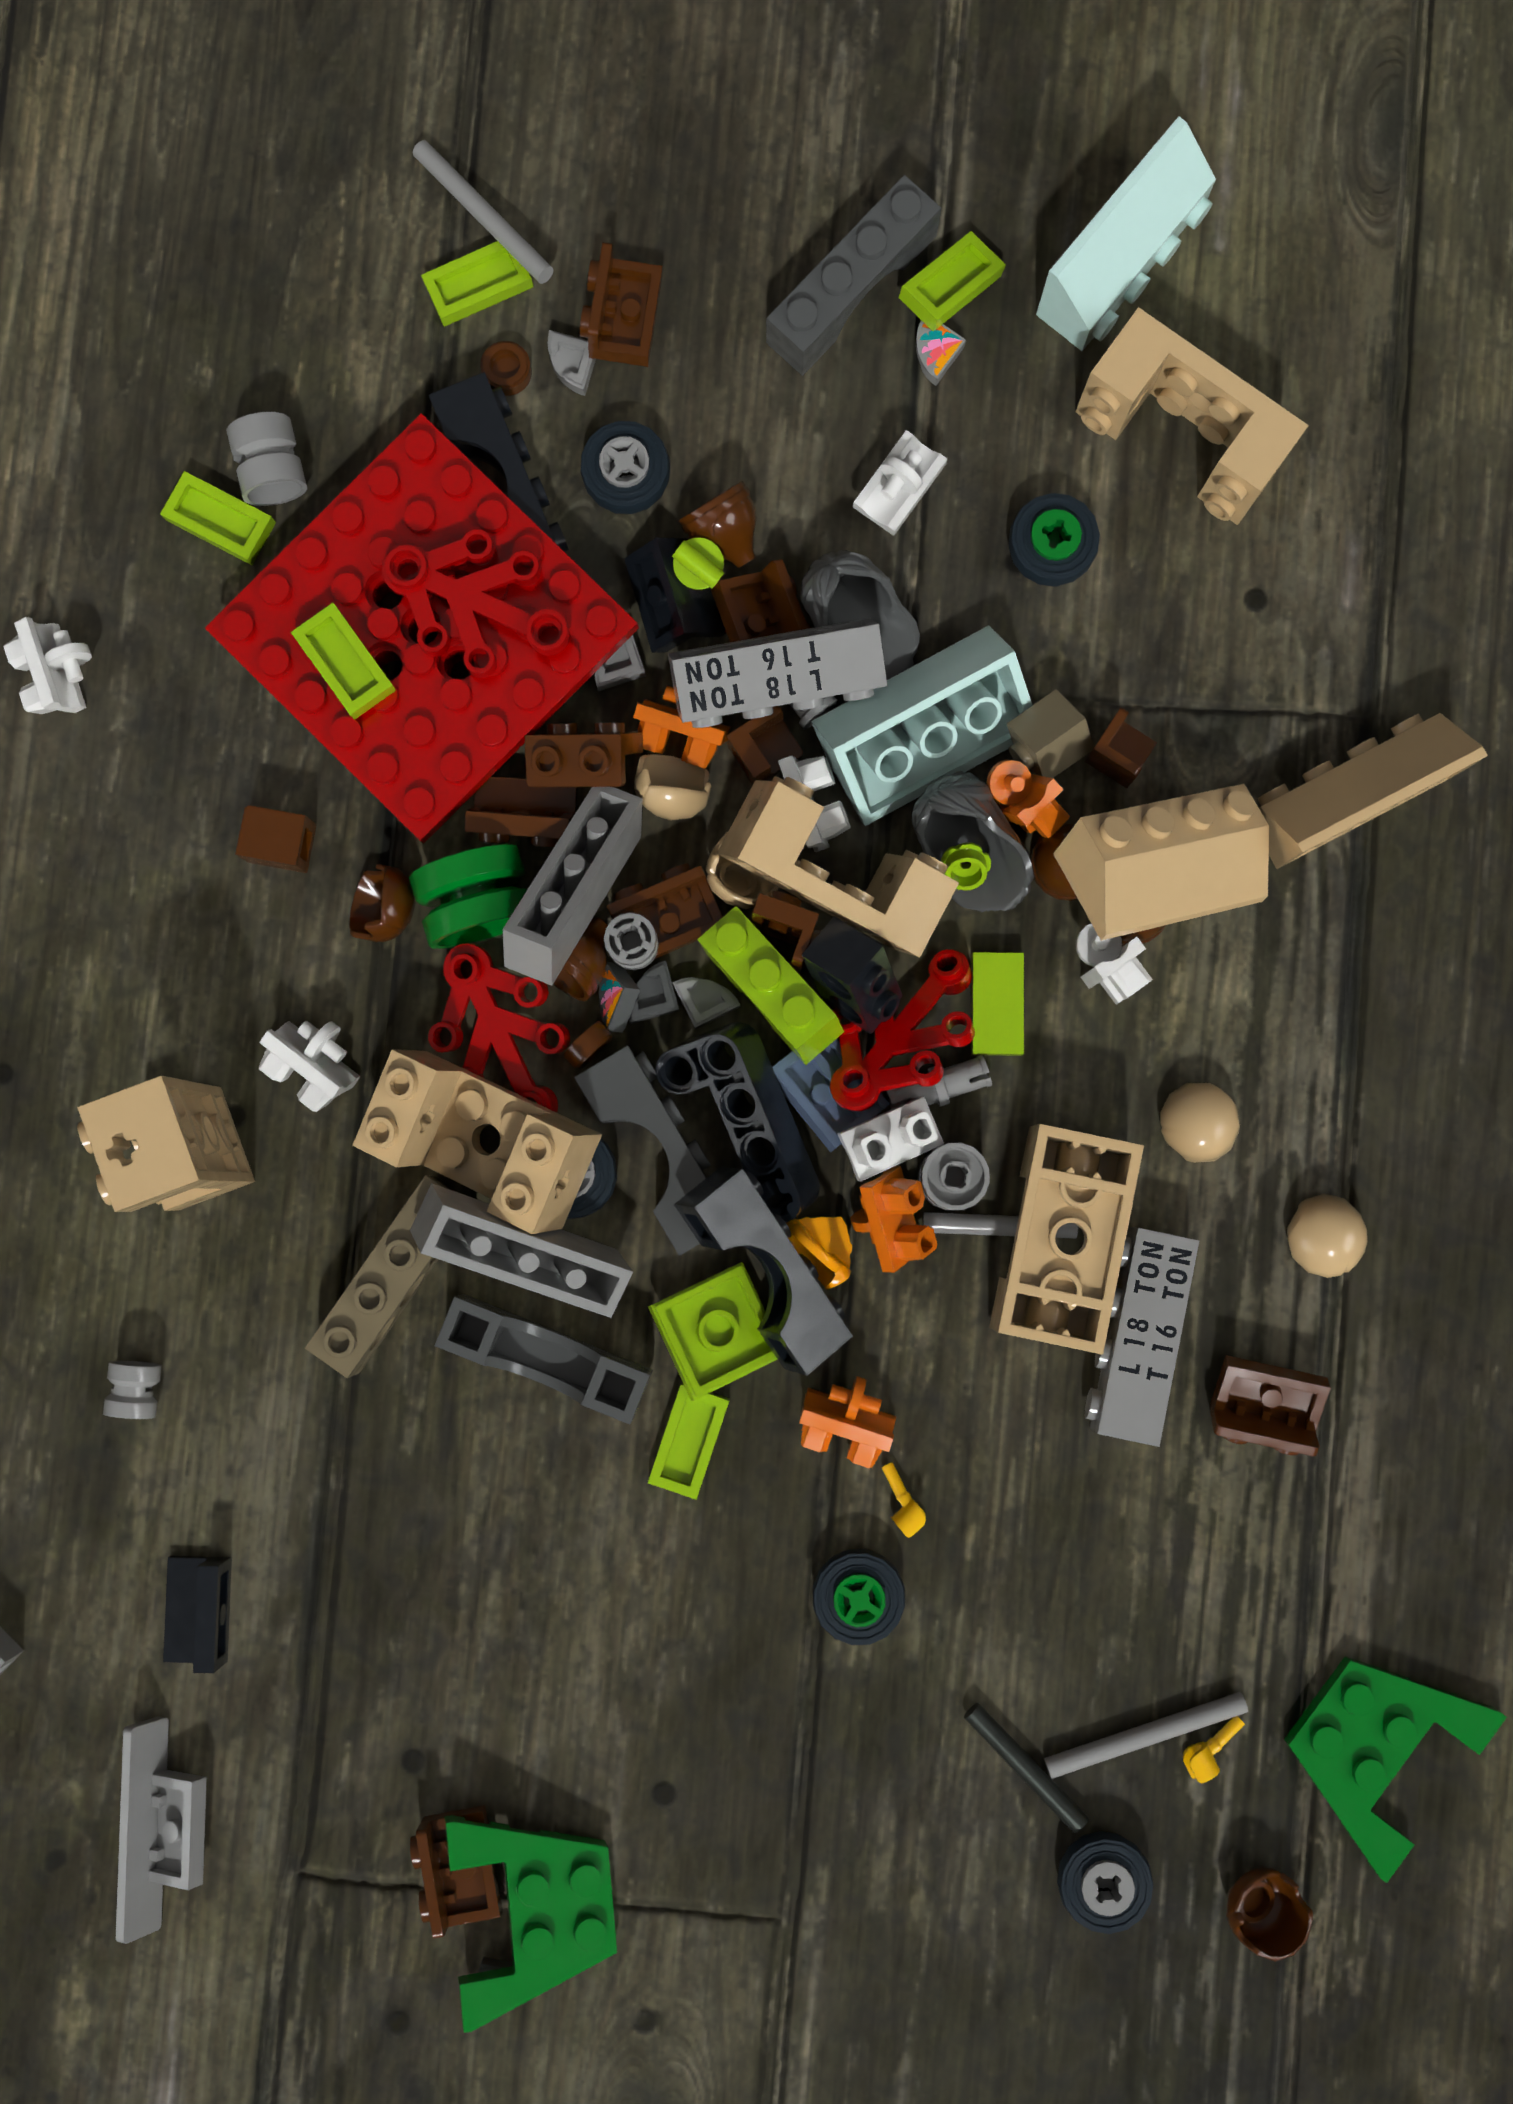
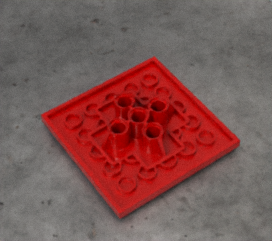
[205,413,639,844]

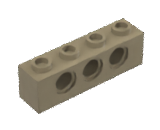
[305,1175,459,1378]

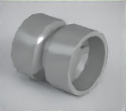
[226,412,307,506]
[917,1143,990,1210]

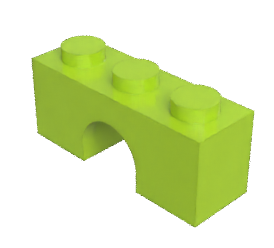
[697,906,844,1065]

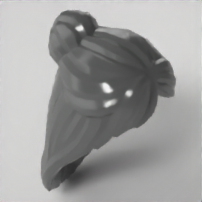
[800,550,920,680]
[912,771,1034,912]

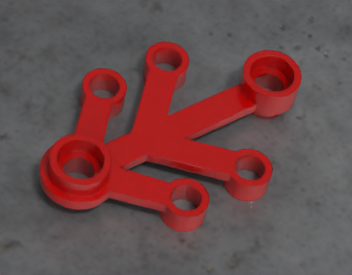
[382,529,570,678]
[428,943,570,1113]
[830,949,975,1111]

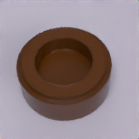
[480,341,532,396]
[563,1021,612,1069]

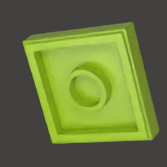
[648,1262,778,1401]

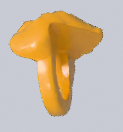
[786,1216,852,1290]

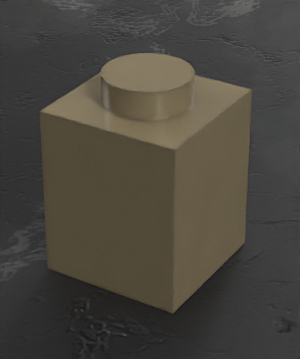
[1007,689,1094,778]

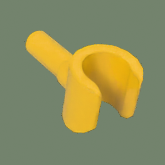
[881,1462,926,1538]
[1183,1716,1245,1783]

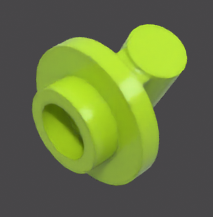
[672,537,725,590]

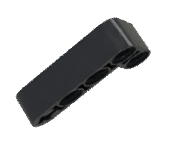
[655,1022,820,1223]

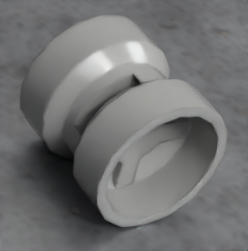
[604,913,659,970]
[103,1361,162,1419]

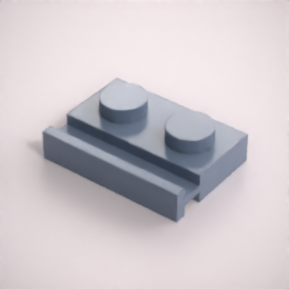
[772,1039,890,1152]

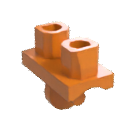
[633,685,731,769]
[986,759,1070,838]
[850,1166,938,1273]
[799,1376,896,1469]

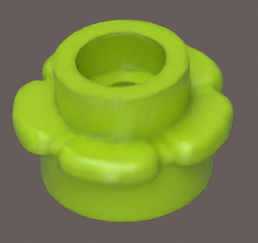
[941,842,991,890]

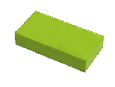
[898,231,1006,332]
[421,241,534,327]
[160,471,276,565]
[291,603,396,720]
[971,952,1024,1056]
[648,1382,730,1500]

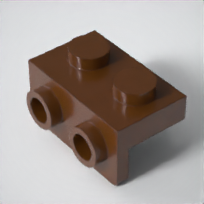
[580,242,663,367]
[710,559,812,642]
[525,722,643,787]
[465,776,577,847]
[607,863,722,959]
[752,891,822,975]
[1209,1355,1331,1456]
[410,1805,503,1939]

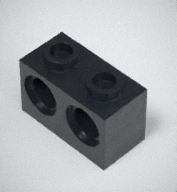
[801,916,903,1034]

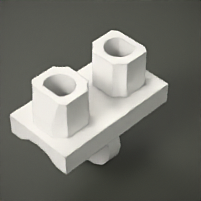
[853,430,947,536]
[3,617,92,714]
[778,756,851,852]
[1076,924,1153,1004]
[259,1021,360,1112]
[837,1097,944,1182]

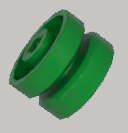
[409,844,528,949]

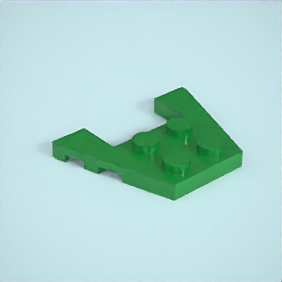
[1284,1656,1507,1883]
[444,1815,617,2033]

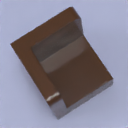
[726,706,803,785]
[1085,707,1157,788]
[235,805,317,873]

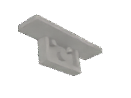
[116,1717,207,1944]

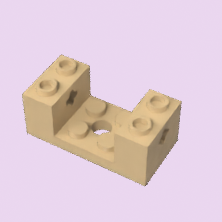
[1076,307,1309,525]
[717,776,959,958]
[352,1049,602,1234]
[77,1076,255,1212]
[989,1124,1144,1355]

